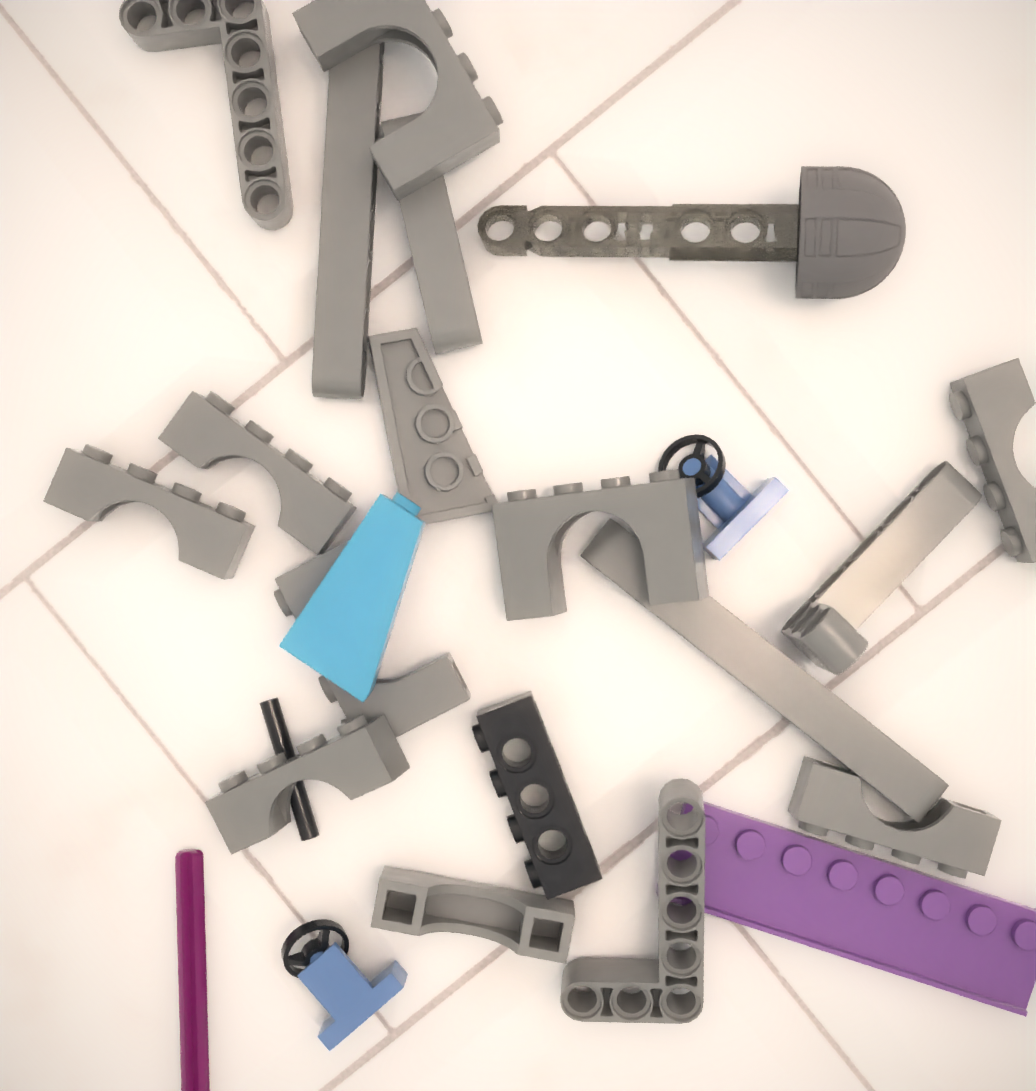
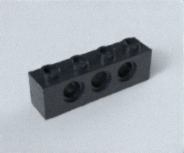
[471,690,602,900]

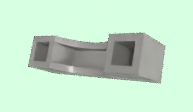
[949,357,1036,563]
[158,391,357,555]
[43,444,255,580]
[205,714,411,855]
[788,756,1002,879]
[370,865,575,964]

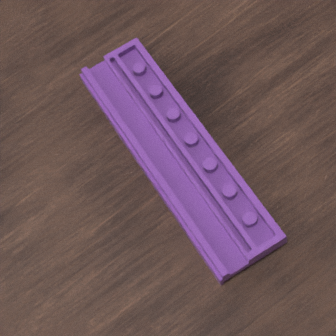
[656,801,1036,1017]

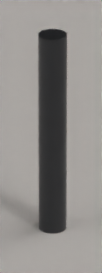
[259,697,320,841]

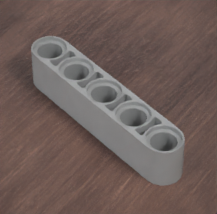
[381,112,483,355]

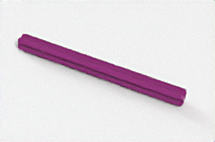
[175,849,210,1091]

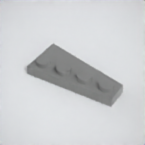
[368,328,498,525]

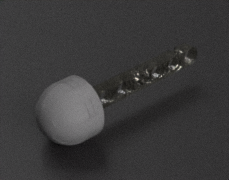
[477,166,906,299]

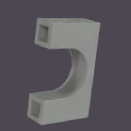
[292,0,503,201]
[492,469,709,621]
[274,540,472,738]

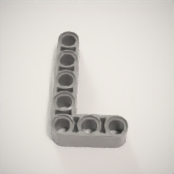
[119,0,294,230]
[781,460,982,675]
[560,778,705,1024]

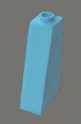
[279,492,426,702]

